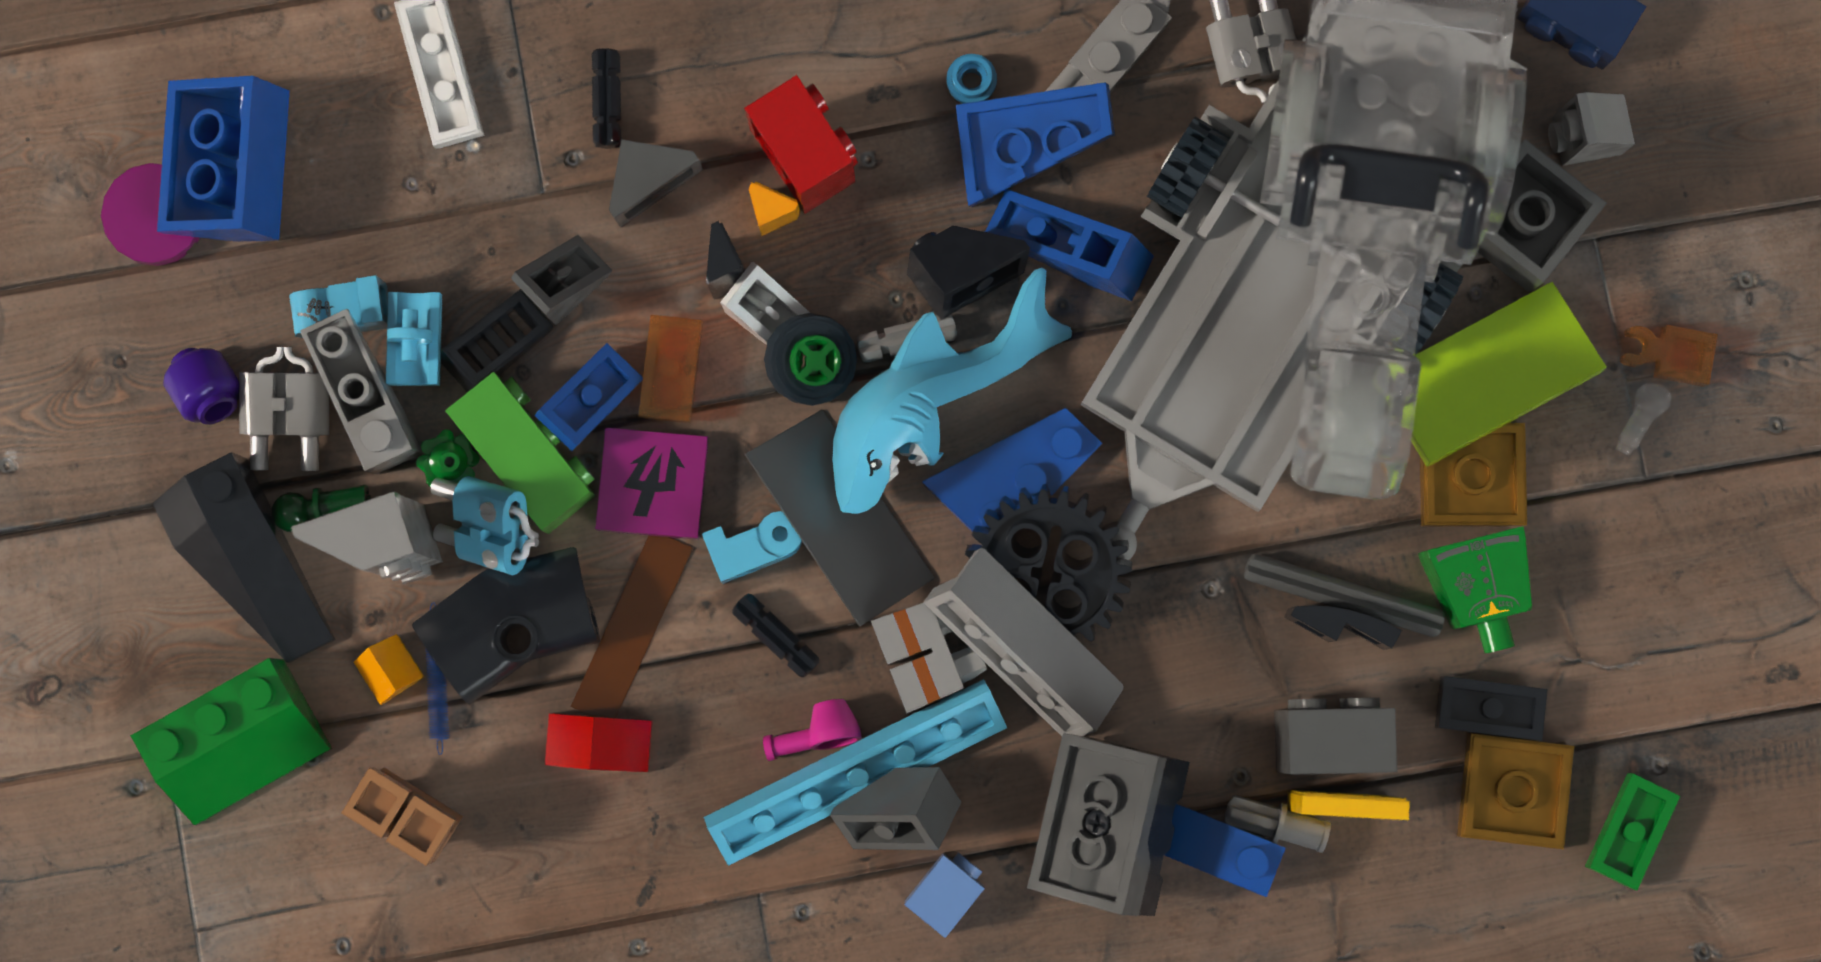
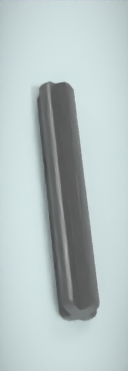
[1244,553,1445,637]

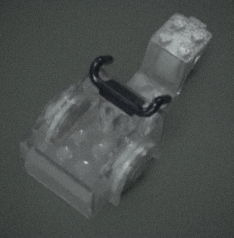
[1260,0,1527,500]

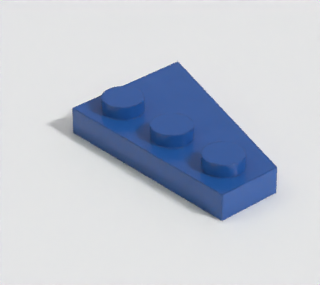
[956,82,1115,207]
[922,408,1102,532]

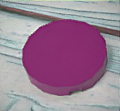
[101,163,200,266]

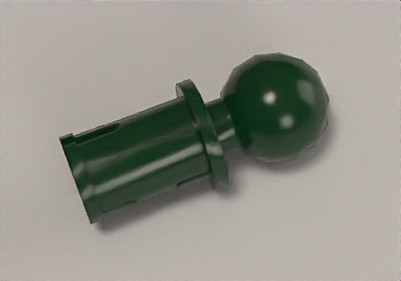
[272,484,371,532]

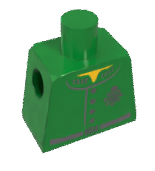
[1418,526,1532,654]

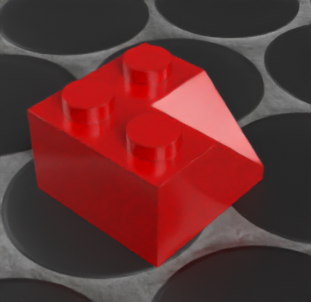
[744,75,858,214]

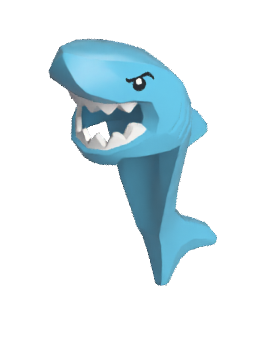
[832,267,1072,514]

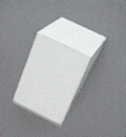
[720,262,810,345]

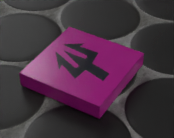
[595,428,709,540]

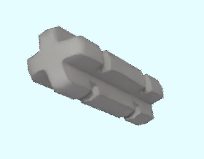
[857,314,957,362]

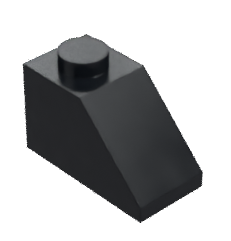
[907,225,1030,319]

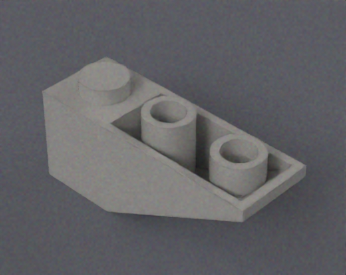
[300,309,423,475]

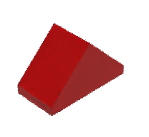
[545,713,653,772]

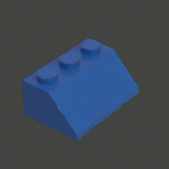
[157,76,290,242]

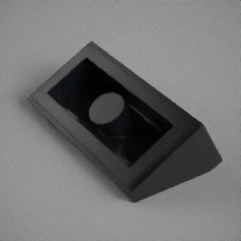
[706,221,745,300]

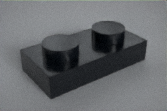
[1435,676,1548,741]

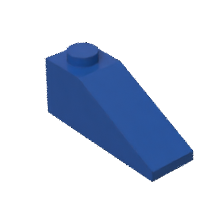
[985,189,1154,301]
[1165,804,1286,897]

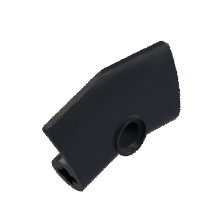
[412,547,600,705]

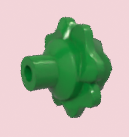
[416,429,480,487]

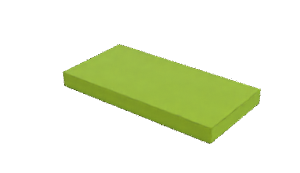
[1385,281,1607,467]

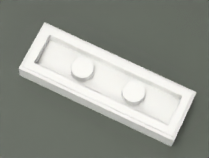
[394,0,485,149]

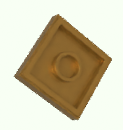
[1420,423,1527,526]
[1457,733,1574,850]

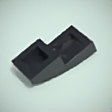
[1284,605,1402,650]

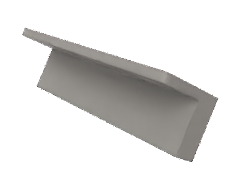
[923,548,1124,736]

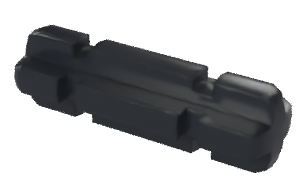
[592,48,621,149]
[732,593,820,678]

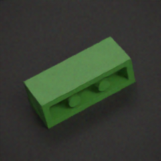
[445,372,596,534]

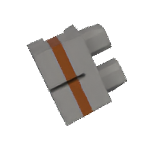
[871,603,987,713]

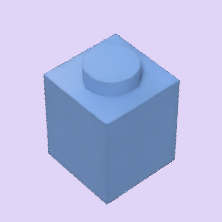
[904,852,985,938]

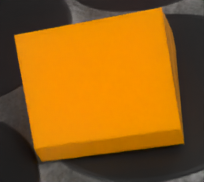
[749,181,801,236]
[353,634,425,705]

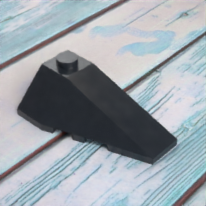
[152,452,336,663]

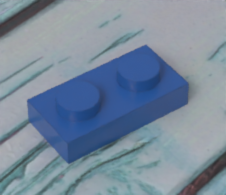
[534,343,644,451]

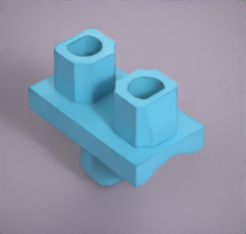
[386,292,442,386]

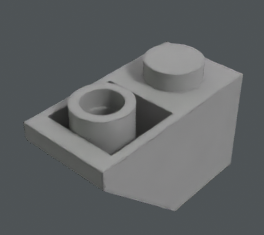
[1548,92,1635,166]

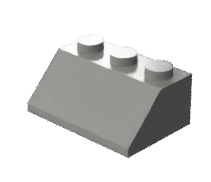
[291,492,443,584]

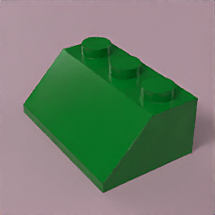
[130,658,332,825]

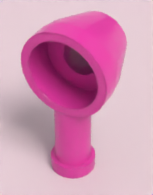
[763,699,862,761]

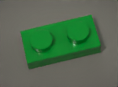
[1585,773,1680,891]

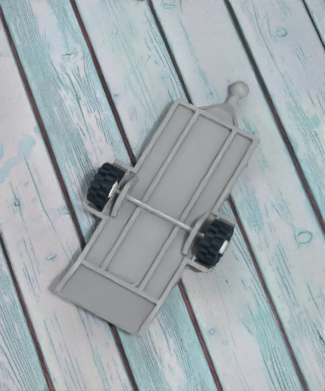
[1081,0,1528,560]

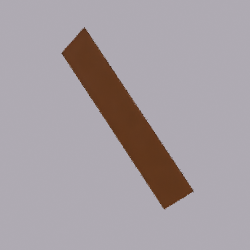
[571,536,693,718]

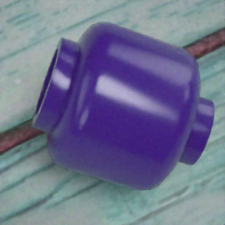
[163,348,239,425]

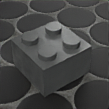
[1449,139,1607,293]
[1274,698,1397,774]

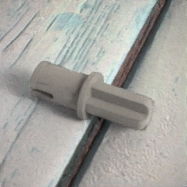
[1225,795,1331,853]

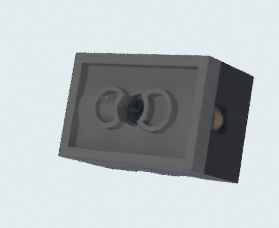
[1027,733,1190,916]

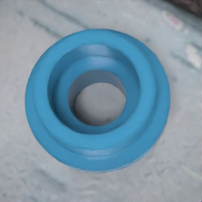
[946,54,997,104]

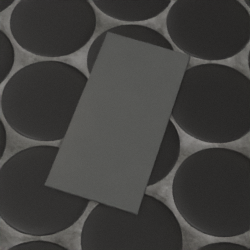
[745,410,935,627]

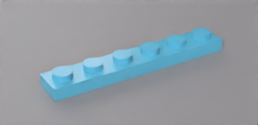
[704,679,1007,866]

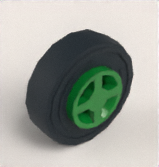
[764,313,857,406]

